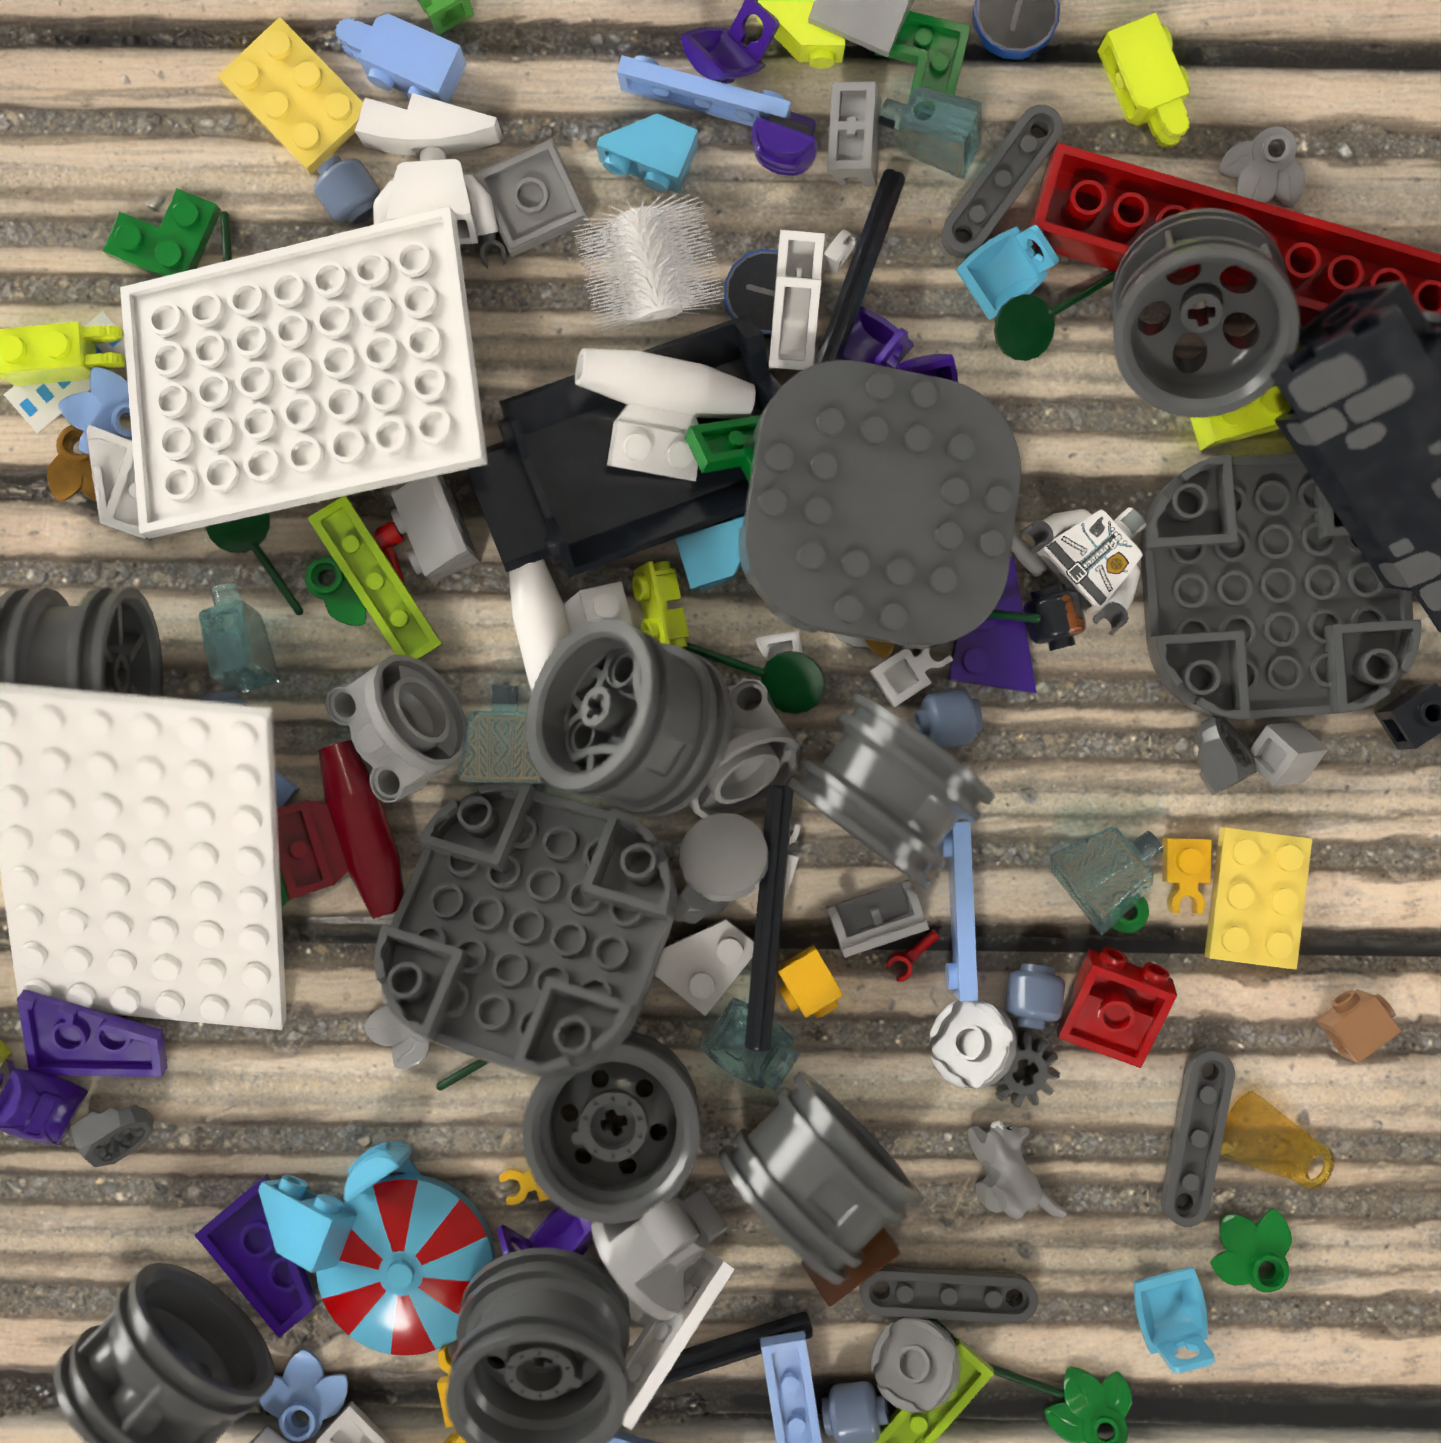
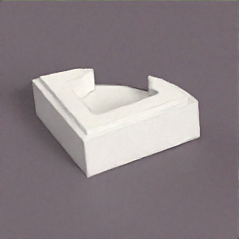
[822,229,858,275]
[755,630,803,662]

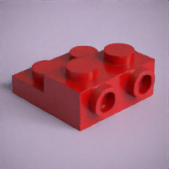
[1057,947,1177,1068]

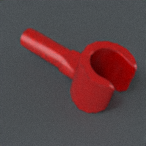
[374,521,405,583]
[886,930,940,982]

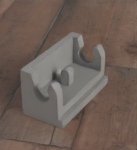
[827,81,882,186]
[826,880,929,958]

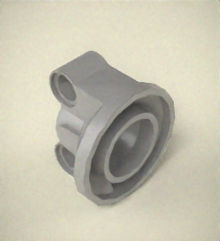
[326,655,469,803]
[689,679,802,818]
[591,1189,728,1321]

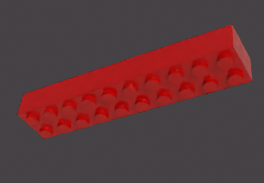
[1028,143,1441,326]

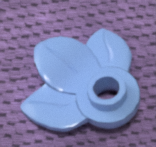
[58,367,132,455]
[259,1349,348,1442]

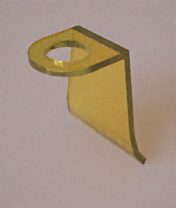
[1220,1091,1335,1190]

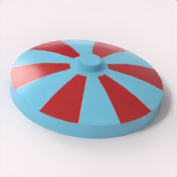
[316,1174,495,1356]

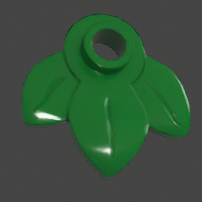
[304,555,367,626]
[1210,1208,1292,1293]
[1044,1366,1132,1443]

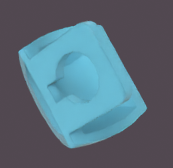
[956,225,1059,320]
[344,1141,421,1202]
[1134,1266,1216,1374]

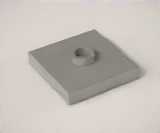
[473,139,590,257]

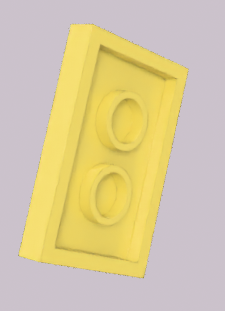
[217,17,363,175]
[1204,827,1312,970]

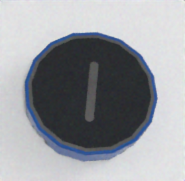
[972,0,1060,60]
[724,249,778,339]

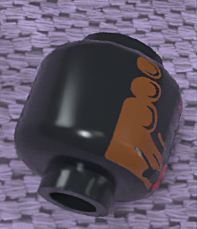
[1023,584,1087,651]

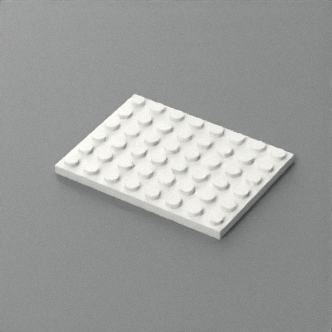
[120,206,488,539]
[0,683,287,1030]

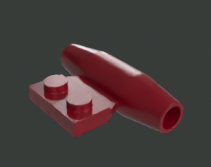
[277,740,405,919]

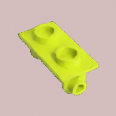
[632,561,690,648]

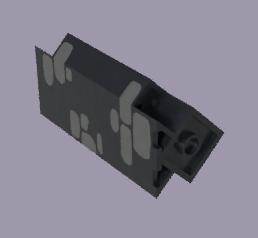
[1270,281,1441,632]

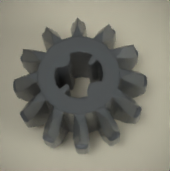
[990,1030,1060,1108]

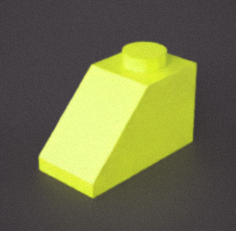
[757,0,845,69]

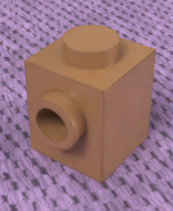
[1316,989,1402,1063]

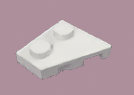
[86,425,146,539]
[654,918,754,1016]

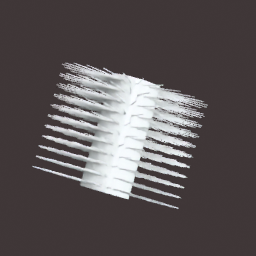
[573,193,725,332]

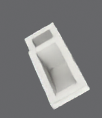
[355,93,502,156]
[769,230,825,370]

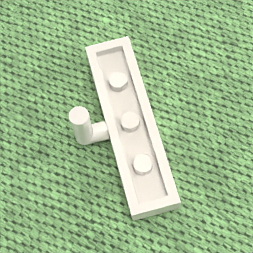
[622,1249,735,1430]

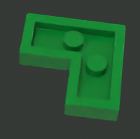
[875,11,971,116]
[103,188,222,277]
[685,415,761,482]

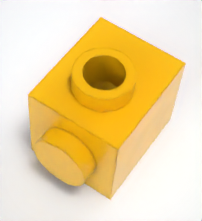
[778,944,844,1018]

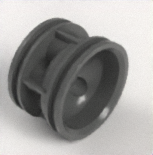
[1112,208,1299,418]
[54,1263,274,1443]

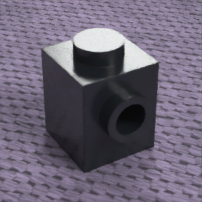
[1374,683,1441,749]

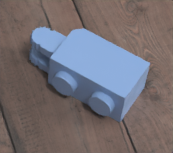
[335,13,467,104]

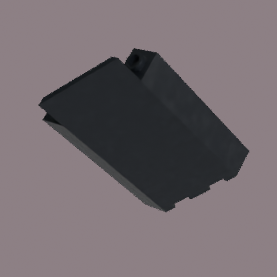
[466,314,782,578]

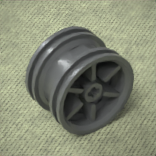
[0,587,163,698]
[787,693,995,890]
[522,1031,700,1224]
[446,1247,630,1443]

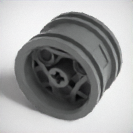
[526,618,732,818]
[719,1071,924,1285]

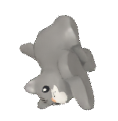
[968,1121,1067,1219]

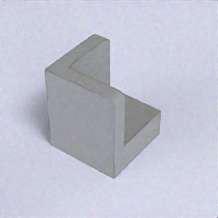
[1249,722,1329,787]

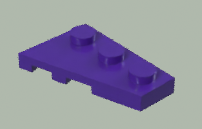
[948,556,1037,694]
[17,989,168,1077]
[194,1173,318,1338]

